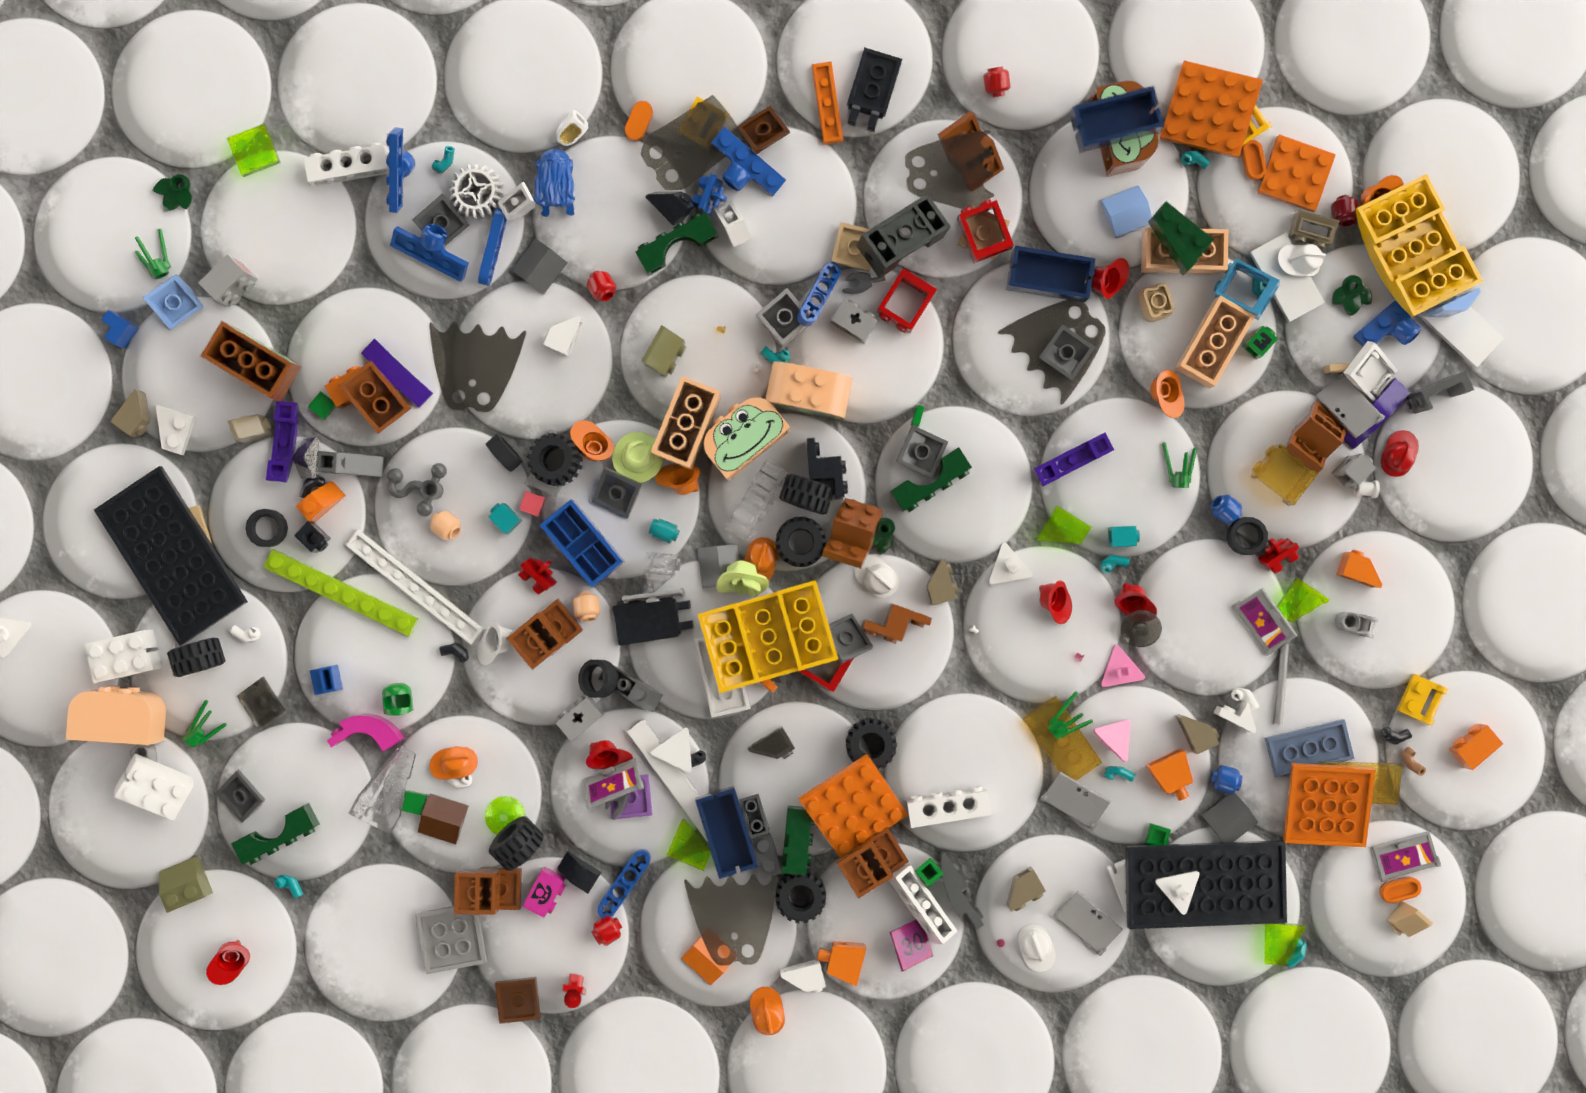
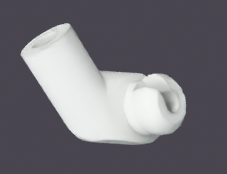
[229,625,261,643]
[1231,688,1259,711]
[446,775,472,788]

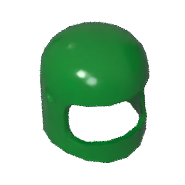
[382,683,414,716]

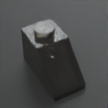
[748,726,795,759]

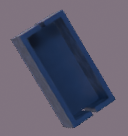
[1069,86,1165,153]
[1006,245,1096,302]
[695,786,758,879]

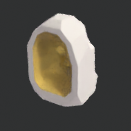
[556,110,588,146]

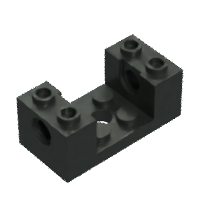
[857,193,951,279]

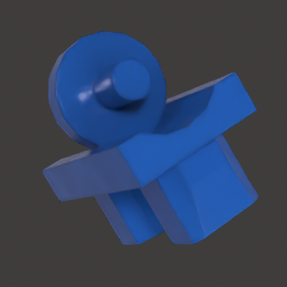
[692,174,727,216]

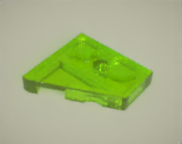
[1036,506,1092,544]
[1274,578,1330,623]
[667,818,711,871]
[1264,923,1306,966]

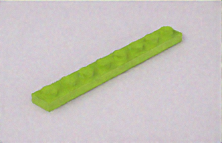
[263,549,419,637]

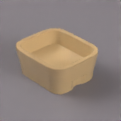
[1138,284,1174,322]

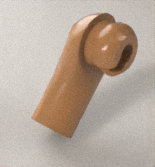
[1401,747,1426,776]

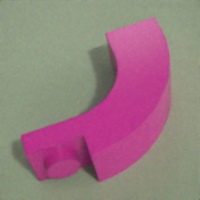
[327,714,404,751]

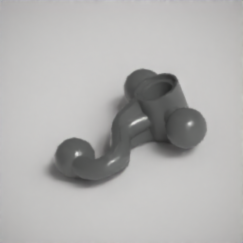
[387,463,447,517]

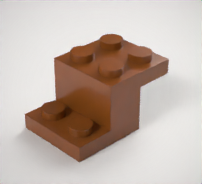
[937,111,1004,192]
[1286,401,1347,473]
[822,498,883,569]
[506,599,584,670]
[861,603,932,644]
[837,827,909,899]
[454,867,522,915]

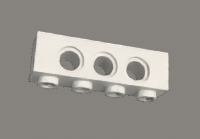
[304,143,389,187]
[906,786,992,828]
[889,865,957,944]

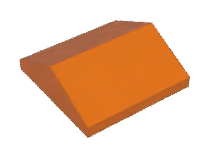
[681,928,738,985]

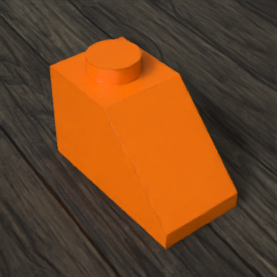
[296,481,346,522]
[1336,550,1382,588]

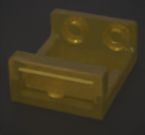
[1251,443,1319,506]

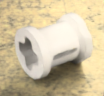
[1353,480,1380,498]

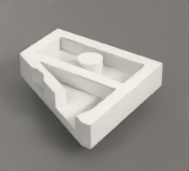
[156,405,196,455]

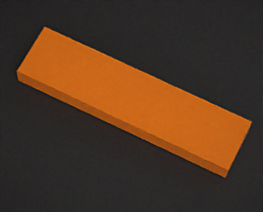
[812,61,843,145]

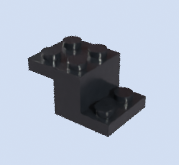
[806,438,848,499]

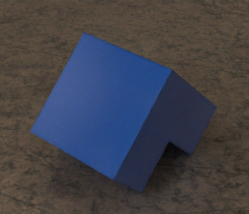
[101,310,139,348]
[310,665,343,695]

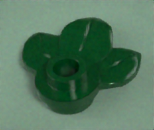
[153,174,192,211]
[1332,275,1372,316]
[872,518,895,554]

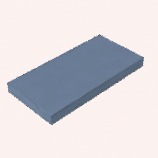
[1265,719,1355,778]

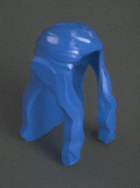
[533,149,575,217]

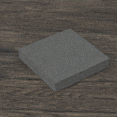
[829,614,874,665]

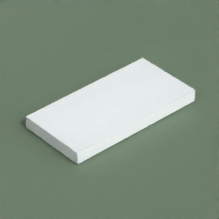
[1249,233,1325,323]
[1417,294,1504,368]
[694,637,751,718]

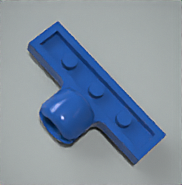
[386,127,415,213]
[711,127,786,196]
[390,224,469,282]
[1354,300,1421,347]

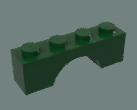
[635,212,718,276]
[890,447,972,512]
[231,803,320,865]

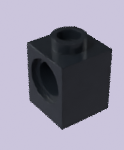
[294,521,331,553]

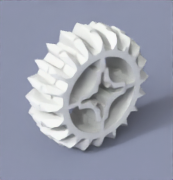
[449,163,504,219]

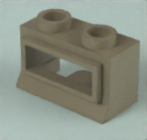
[1288,210,1339,249]

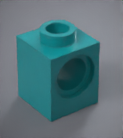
[488,503,523,535]
[1108,526,1140,547]

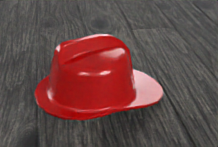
[1091,258,1130,299]
[1380,430,1419,477]
[1039,580,1072,624]
[1114,583,1157,622]
[585,740,633,770]
[206,940,250,985]

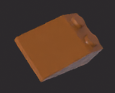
[338,361,412,434]

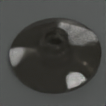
[1121,610,1162,647]

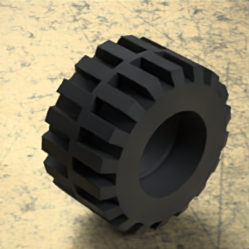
[527,433,583,486]
[779,474,834,515]
[775,516,826,567]
[167,637,226,677]
[846,718,897,770]
[489,816,544,871]
[775,869,826,924]

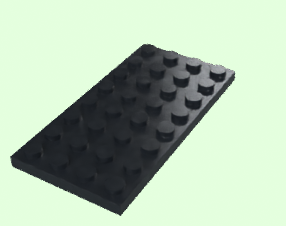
[94,466,248,646]
[1125,840,1287,929]

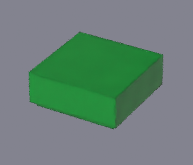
[308,391,336,420]
[910,405,925,427]
[401,790,427,815]
[1145,823,1171,845]

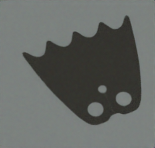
[905,130,994,214]
[998,300,1106,405]
[429,322,526,412]
[684,874,777,966]

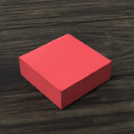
[519,491,546,517]

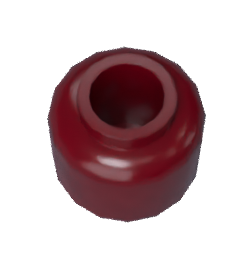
[1331,195,1359,227]

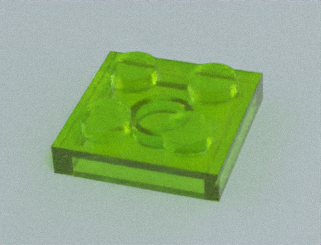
[227,124,281,177]

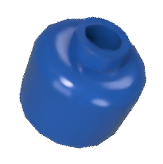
[1211,494,1242,524]
[1210,765,1243,794]

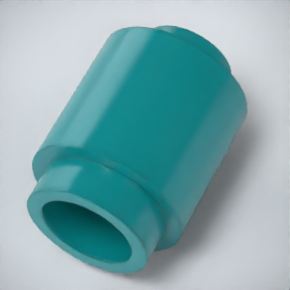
[648,518,680,544]

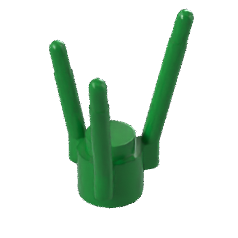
[135,229,171,279]
[1162,442,1197,488]
[1047,691,1093,740]
[182,700,227,747]

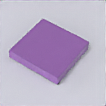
[610,774,652,819]

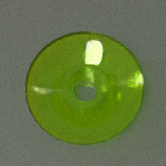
[485,796,525,835]

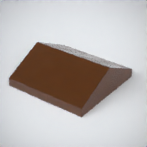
[737,106,790,155]
[418,793,469,844]

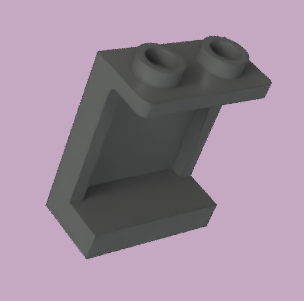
[1406,371,1474,414]

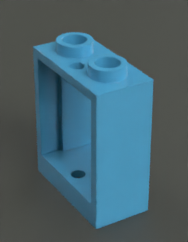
[1214,258,1280,320]

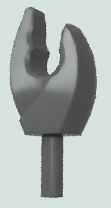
[842,272,886,294]
[605,794,628,820]

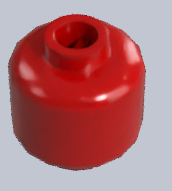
[983,66,1011,97]
[586,271,616,302]
[591,916,623,946]

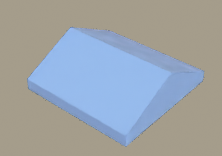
[1101,185,1152,238]
[143,274,203,330]
[1427,288,1481,317]

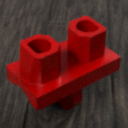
[1258,538,1300,574]
[518,557,557,595]
[562,974,586,1008]

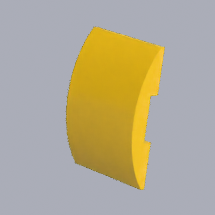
[1356,174,1483,317]
[698,580,838,693]

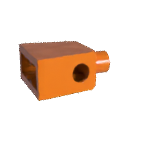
[1145,749,1193,801]
[817,941,866,986]

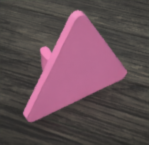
[1101,645,1145,687]
[1093,720,1130,762]

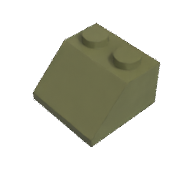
[641,325,686,377]
[159,856,213,913]

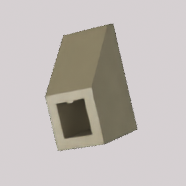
[926,560,958,605]
[1006,867,1046,911]

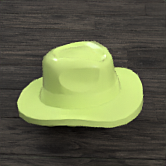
[612,432,664,483]
[716,561,769,597]

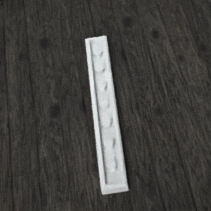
[345,529,484,645]
[627,719,708,842]

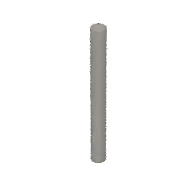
[1274,644,1289,724]

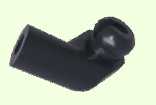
[299,474,325,498]
[439,643,469,663]
[1380,727,1412,745]
[691,750,706,768]

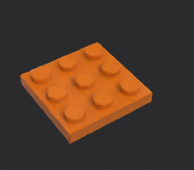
[1257,134,1336,213]

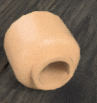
[430,511,461,541]
[573,591,600,622]

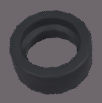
[485,434,523,472]
[245,509,288,547]
[1226,517,1268,555]
[578,660,618,698]

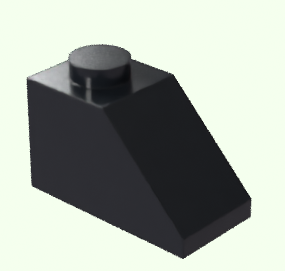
[645,191,695,226]
[557,851,602,894]

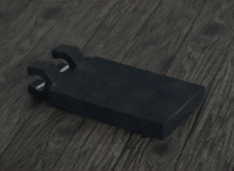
[847,47,903,132]
[613,597,694,646]

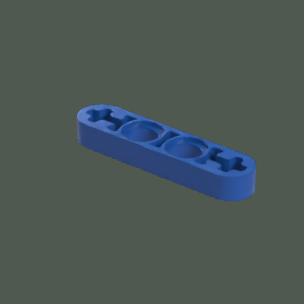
[478,208,507,286]
[797,262,841,327]
[597,849,651,918]

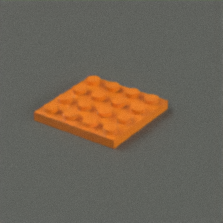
[1160,61,1263,159]
[798,754,908,859]
[1283,763,1376,847]

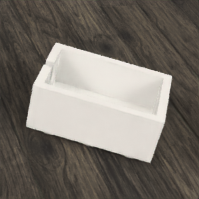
[85,629,162,684]
[114,753,194,821]

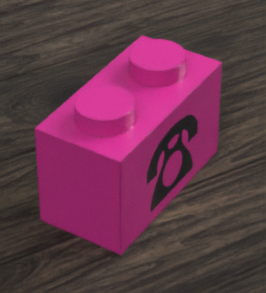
[523,867,566,918]

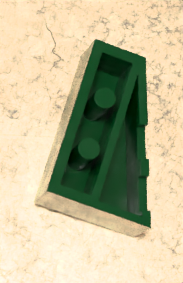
[1148,201,1214,276]
[782,805,815,875]

